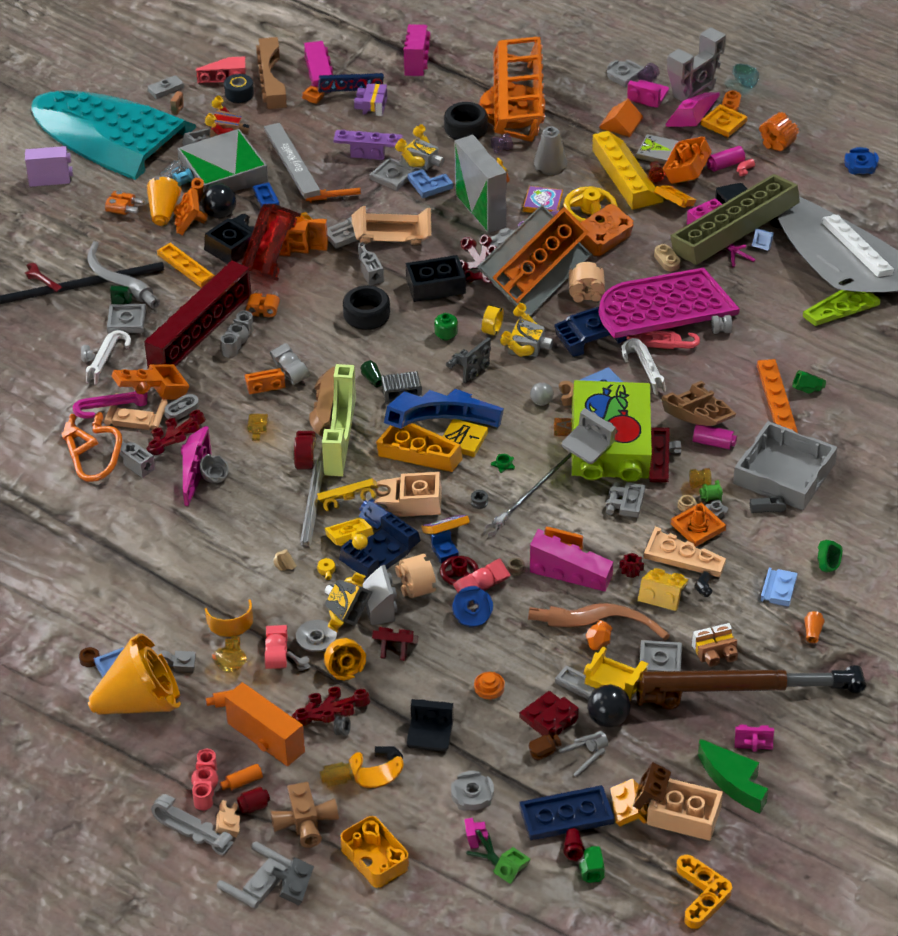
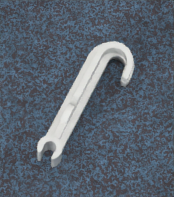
[621,338,666,395]

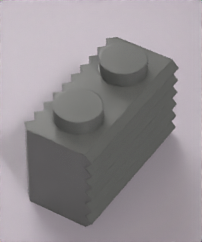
[381,371,422,403]

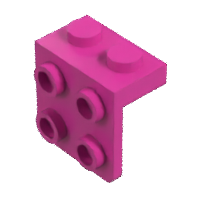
[627,80,669,108]

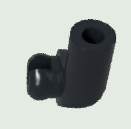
[695,571,713,597]
[375,746,403,761]

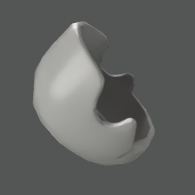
[199,454,229,483]

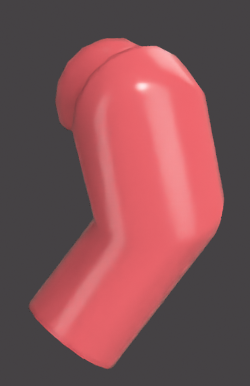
[736,159,755,177]

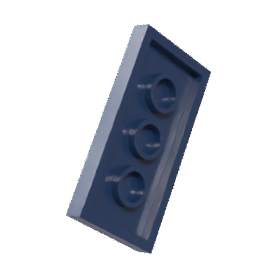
[519,785,614,841]

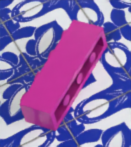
[304,41,333,93]

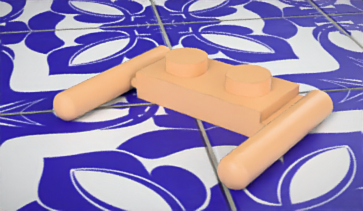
[104,393,168,430]

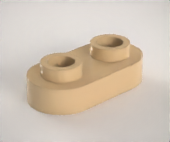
[654,244,680,272]

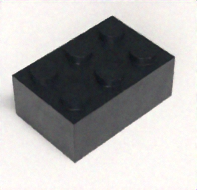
[406,255,466,302]

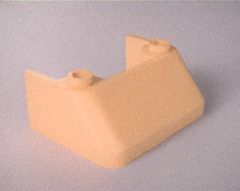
[352,206,431,245]

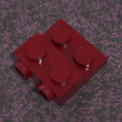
[519,690,579,738]

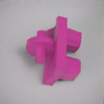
[734,725,774,752]

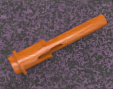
[306,188,361,203]

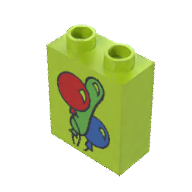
[572,380,652,482]

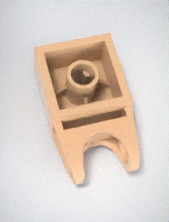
[374,472,442,517]

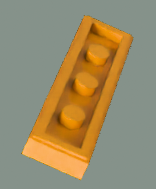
[157,243,215,288]

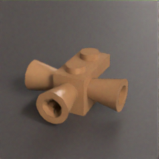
[270,782,339,848]

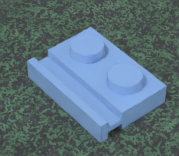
[761,567,797,607]

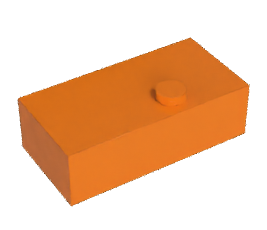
[225,682,305,767]

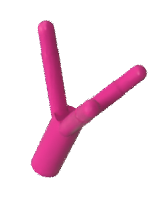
[726,244,755,267]

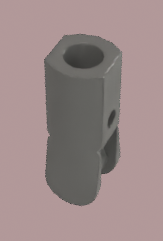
[749,496,786,513]

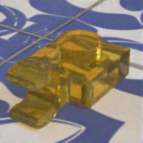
[247,414,268,441]

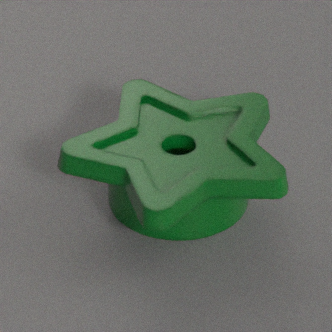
[491,454,515,473]

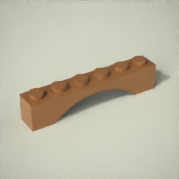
[256,37,287,109]

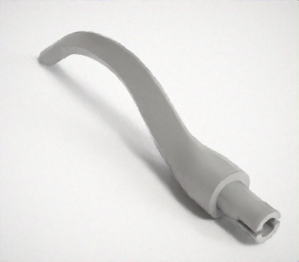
[87,241,160,308]

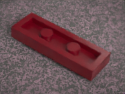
[649,427,670,482]

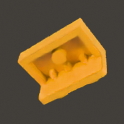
[610,779,648,827]

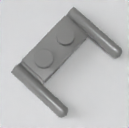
[217,841,291,909]

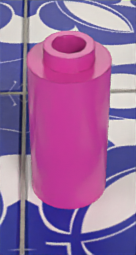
[706,146,745,172]
[693,424,737,450]

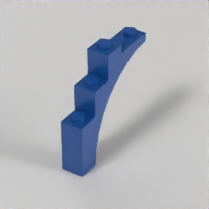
[384,389,504,429]

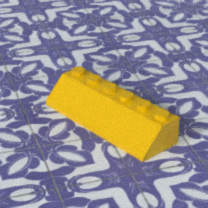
[592,131,664,210]

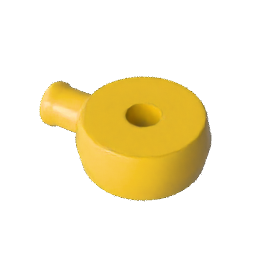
[317,558,336,580]

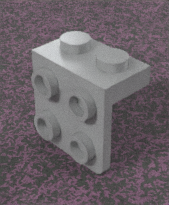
[562,408,616,464]

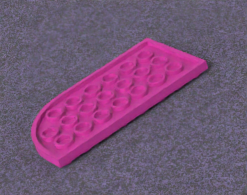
[599,268,740,338]

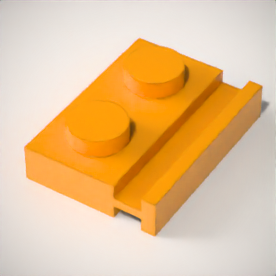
[654,186,696,208]

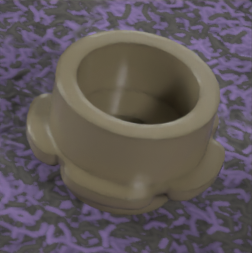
[506,558,526,576]

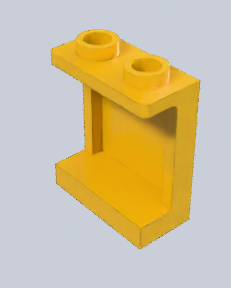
[583,647,649,701]

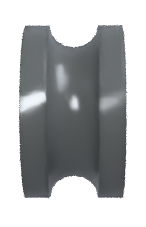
[471,490,488,509]
[333,716,351,735]

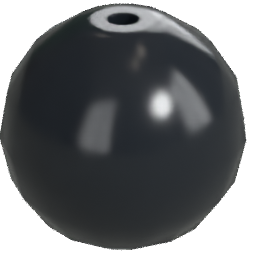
[201,183,236,219]
[587,684,631,728]

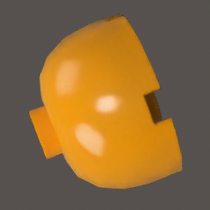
[324,638,366,681]

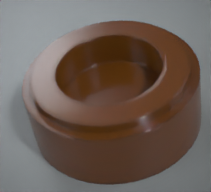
[79,647,100,667]

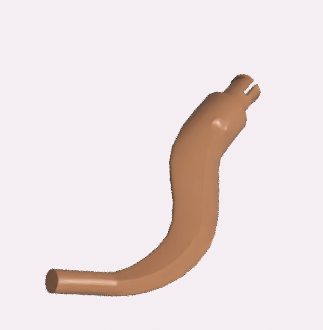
[528,603,670,640]

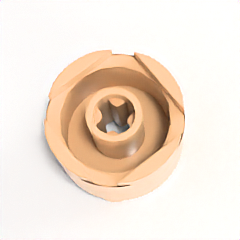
[568,262,605,303]
[395,554,436,599]

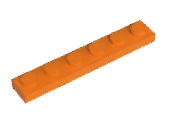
[757,359,798,433]

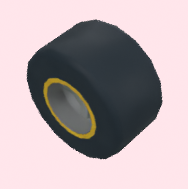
[224,74,254,103]

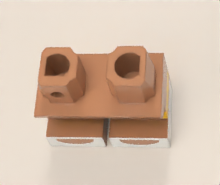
[692,623,738,667]

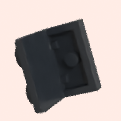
[407,699,454,751]

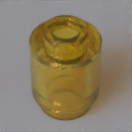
[320,762,352,787]

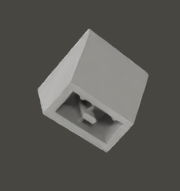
[362,565,397,625]

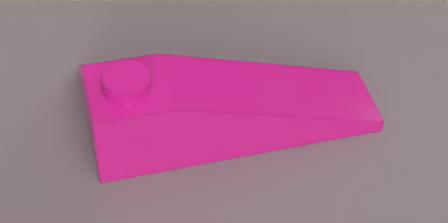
[665,92,720,127]
[181,426,212,507]

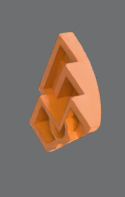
[274,219,328,256]

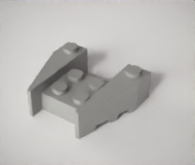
[667,27,726,102]

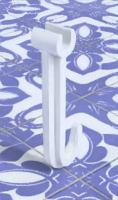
[86,330,131,385]

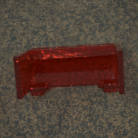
[242,204,301,281]

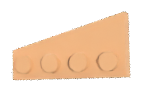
[644,526,726,577]

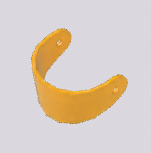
[204,600,253,637]
[349,752,404,788]

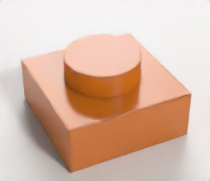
[302,85,325,104]

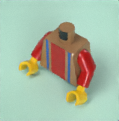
[205,95,250,138]

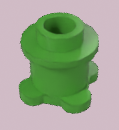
[700,480,723,503]

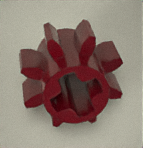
[619,553,644,578]

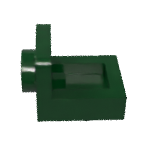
[110,286,133,304]

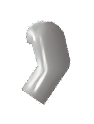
[81,345,95,363]

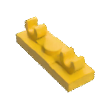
[317,478,378,511]

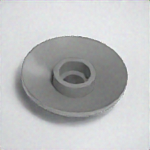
[296,620,337,652]

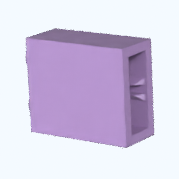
[25,146,73,187]

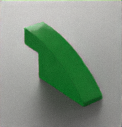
[698,739,768,814]

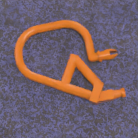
[62,412,122,482]

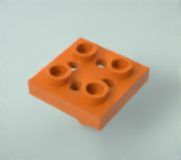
[173,187,208,235]
[671,503,726,547]

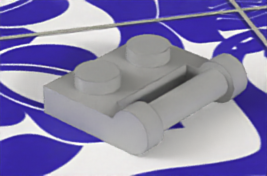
[327,217,358,249]

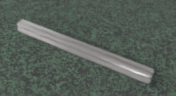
[300,460,324,547]

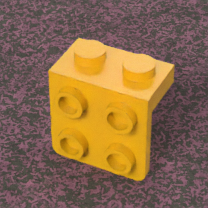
[637,568,688,611]

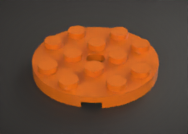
[479,82,545,129]

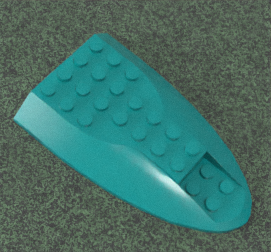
[31,91,196,180]

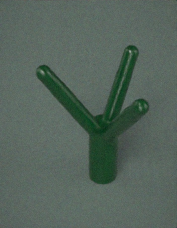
[466,830,500,867]

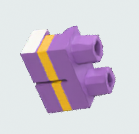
[354,83,388,117]

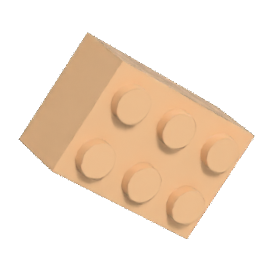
[647,779,723,841]

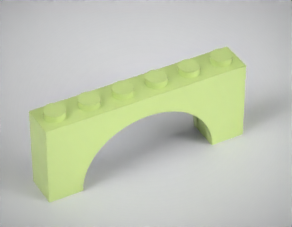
[322,364,356,476]

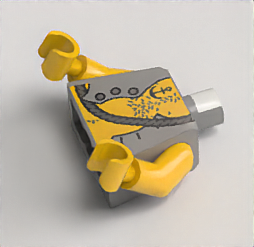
[395,124,444,171]
[500,302,553,357]

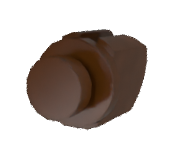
[529,734,562,761]

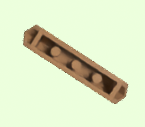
[309,367,335,437]

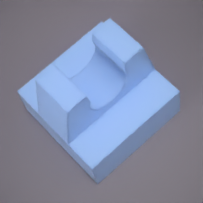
[752,229,774,250]

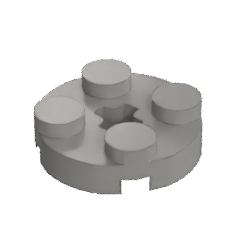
[451,771,494,811]

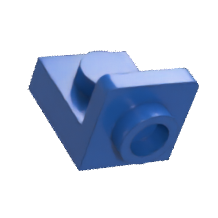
[359,499,389,529]
[431,530,459,563]

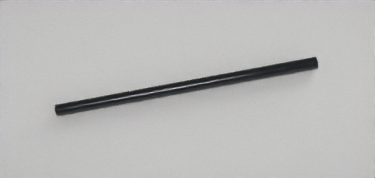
[0,262,164,304]

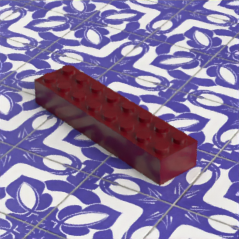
[144,261,251,368]

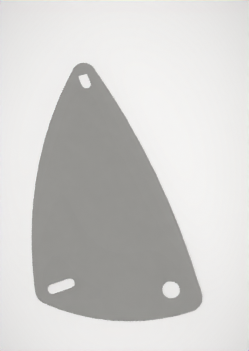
[777,196,898,292]

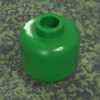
[434,313,458,340]

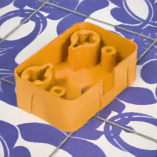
[340,816,409,888]

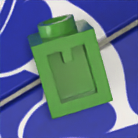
[493,847,531,884]

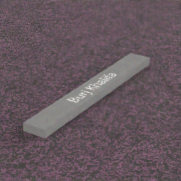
[264,123,321,199]

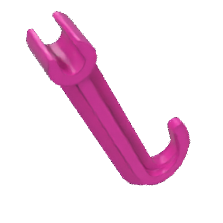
[73,391,148,419]

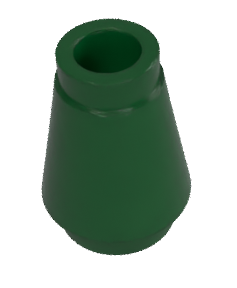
[360,360,382,388]

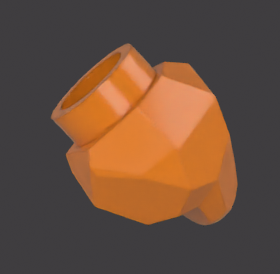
[586,620,613,650]

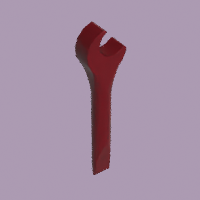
[25,263,62,292]

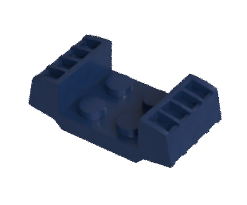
[554,307,628,357]
[339,512,421,579]

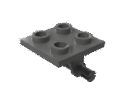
[446,337,491,384]

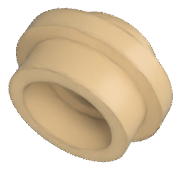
[677,495,697,512]

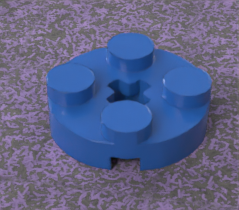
[844,147,879,174]
[452,586,493,627]

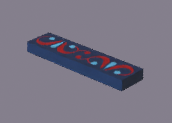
[318,73,384,92]

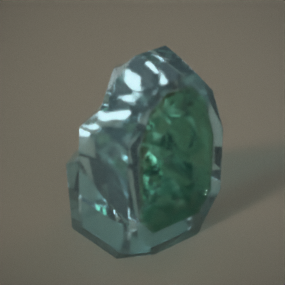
[732,64,759,89]

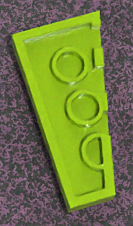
[803,290,880,326]

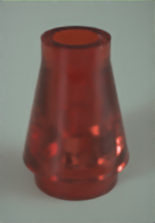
[648,161,665,183]

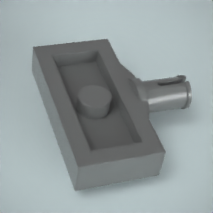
[270,857,314,905]

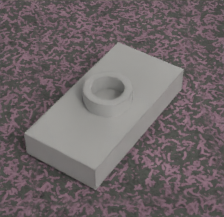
[147,75,184,99]

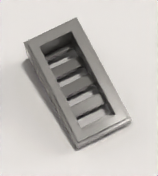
[182,128,210,146]

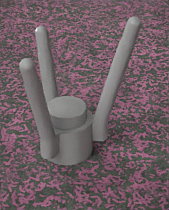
[559,731,608,777]

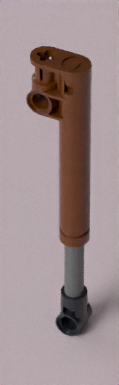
[636,665,867,709]

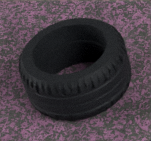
[444,102,488,140]
[343,285,390,330]

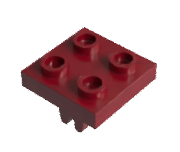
[372,627,419,661]

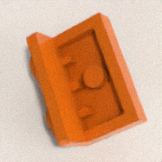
[244,368,286,394]

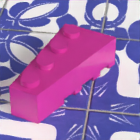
[404,24,431,76]
[530,529,613,592]

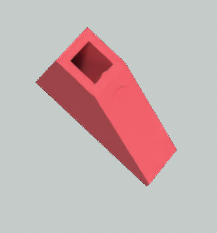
[196,57,246,83]

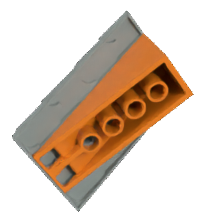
[477,205,591,316]

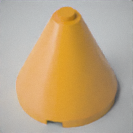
[88,633,181,715]

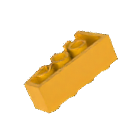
[376,423,463,472]

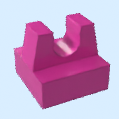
[464,818,489,849]

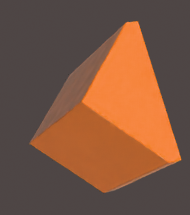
[599,99,643,137]

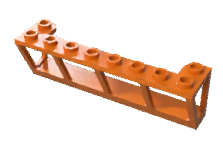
[493,37,545,142]

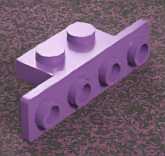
[334,130,402,160]

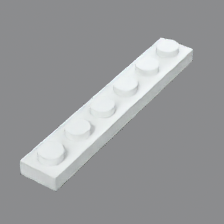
[822,215,894,277]

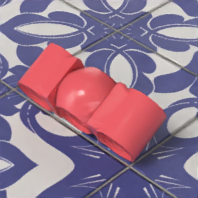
[453,558,511,593]
[265,625,288,669]
[191,749,219,811]

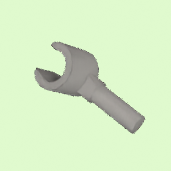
[287,651,311,671]

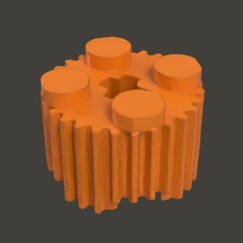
[759,112,799,152]

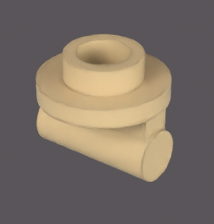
[274,549,297,571]

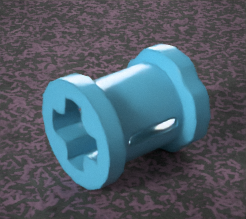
[172,168,194,187]

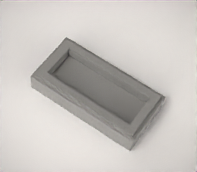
[555,666,596,700]

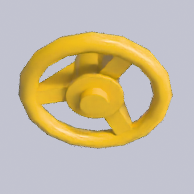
[563,186,618,223]

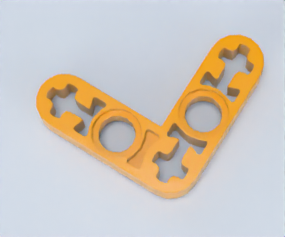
[676,855,732,929]

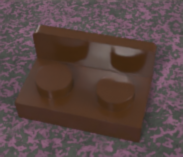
[632,762,671,810]

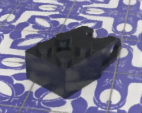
[204,214,268,264]

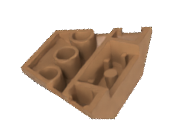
[661,381,736,426]

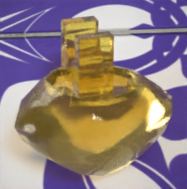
[212,636,247,673]

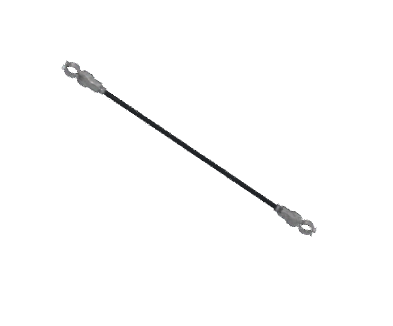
[483,452,572,537]

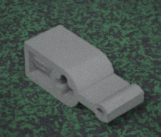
[358,242,384,285]
[112,436,155,478]

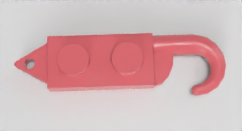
[626,330,700,349]

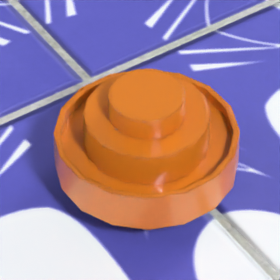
[474,672,505,700]

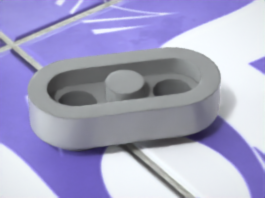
[165,394,199,420]

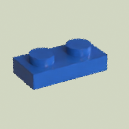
[253,182,280,212]

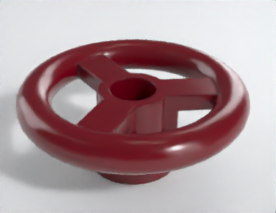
[440,556,479,585]

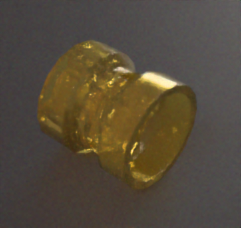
[689,468,711,488]

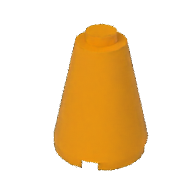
[147,177,181,226]

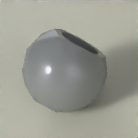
[530,382,554,405]

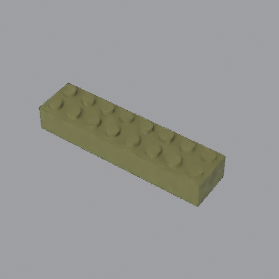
[670,174,800,265]

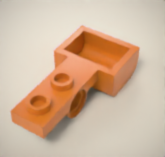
[112,364,190,400]

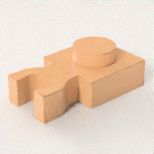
[216,800,240,837]

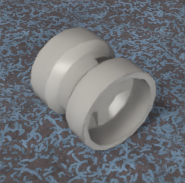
[711,315,732,334]

